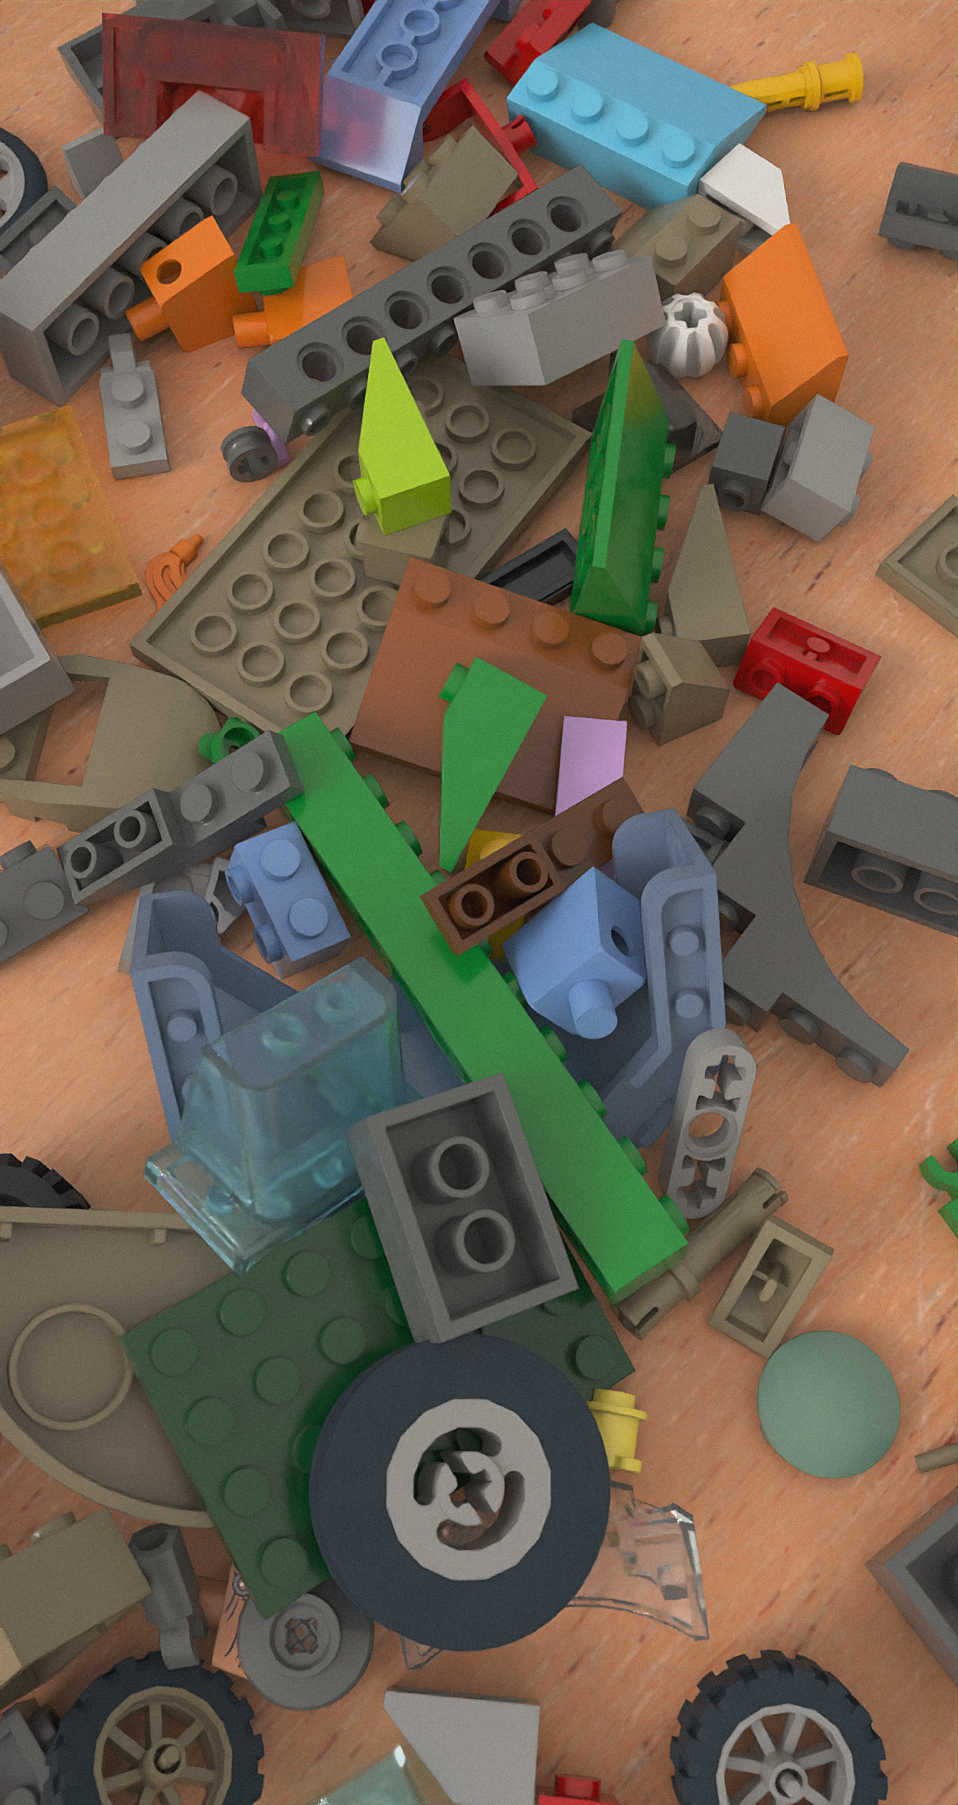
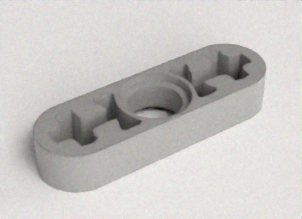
[658,1028,756,1219]

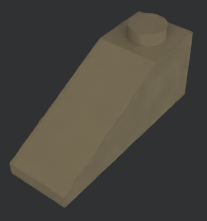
[655,484,751,668]

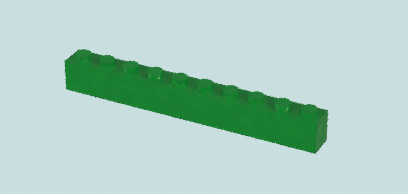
[278,712,690,1306]

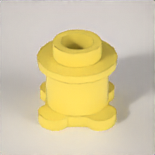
[585,1388,648,1474]

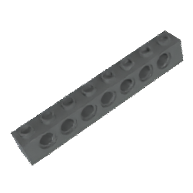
[241,164,623,445]

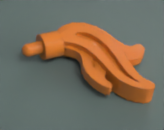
[145,534,203,619]

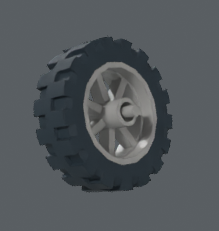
[670,1649,888,1805]

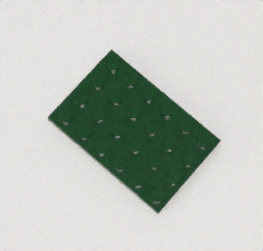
[117,1196,636,1620]

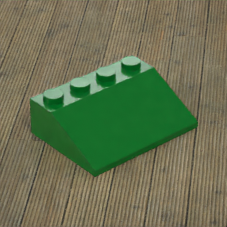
[569,339,676,637]

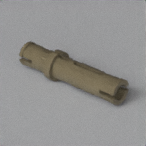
[611,1168,788,1340]

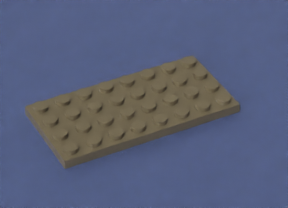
[129,352,592,741]

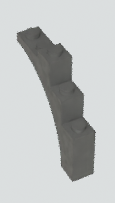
[686,682,910,1088]

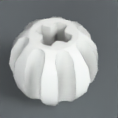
[646,292,729,380]

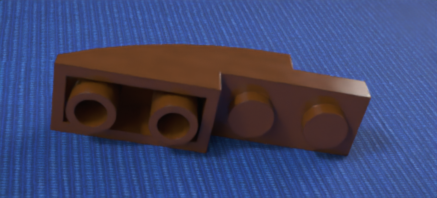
[419,776,644,957]

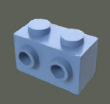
[225,821,351,980]

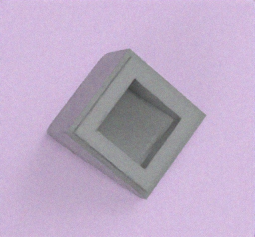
[61,125,124,200]

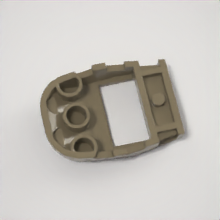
[0,654,223,833]

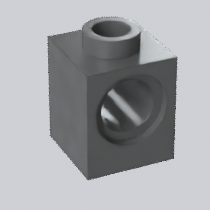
[708,412,785,516]

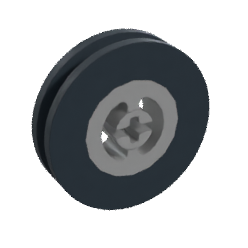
[309,1334,611,1652]

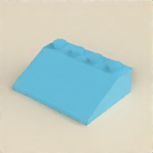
[507,23,767,210]

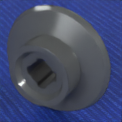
[236,1576,375,1711]

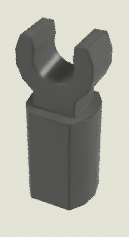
[128,1523,208,1670]

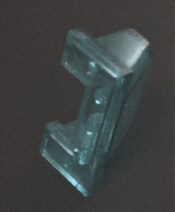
[143,956,424,1277]

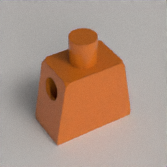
[124,215,259,352]
[232,255,353,350]

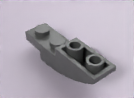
[56,730,305,906]

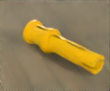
[728,52,864,113]

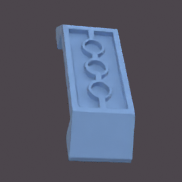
[308,0,523,193]

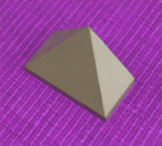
[707,1213,834,1359]

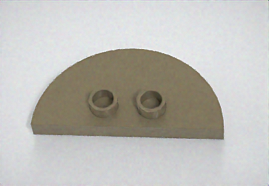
[0,1206,324,1528]

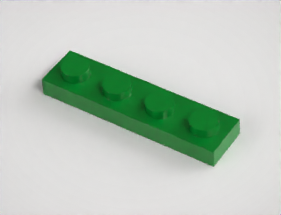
[234,171,325,296]

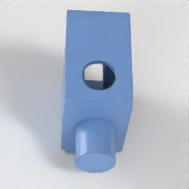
[502,867,647,1039]

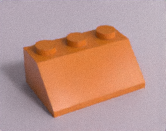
[715,223,849,439]

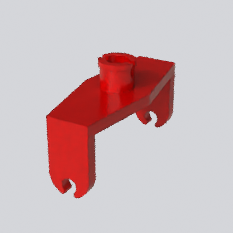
[422,77,539,219]

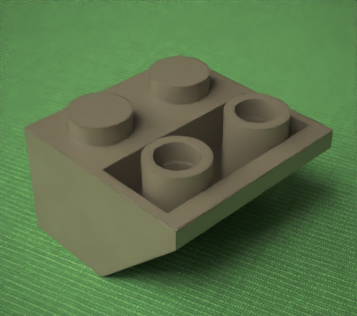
[370,125,518,261]

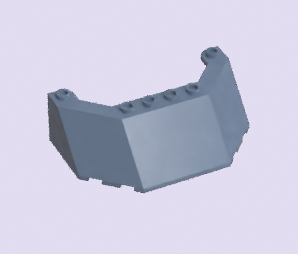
[130,808,728,1219]

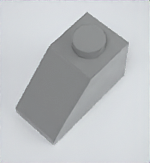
[383,1686,540,1805]

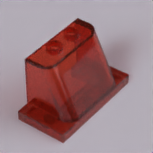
[102,12,325,157]

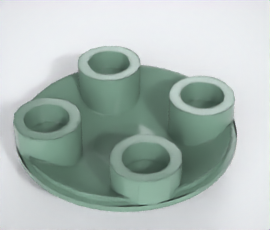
[757,1331,900,1479]

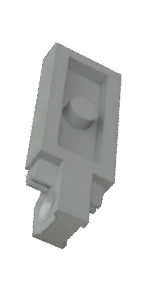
[99,333,171,480]

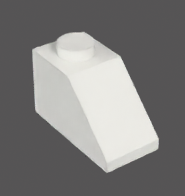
[697,143,790,256]

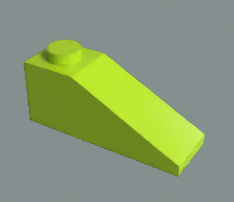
[353,337,452,536]

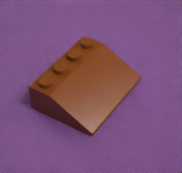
[349,557,641,816]

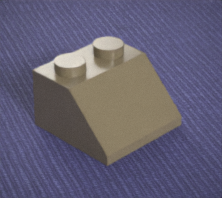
[605,194,742,303]

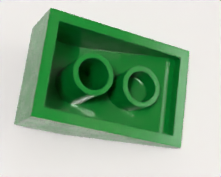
[438,656,547,872]

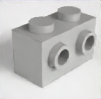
[760,393,875,542]

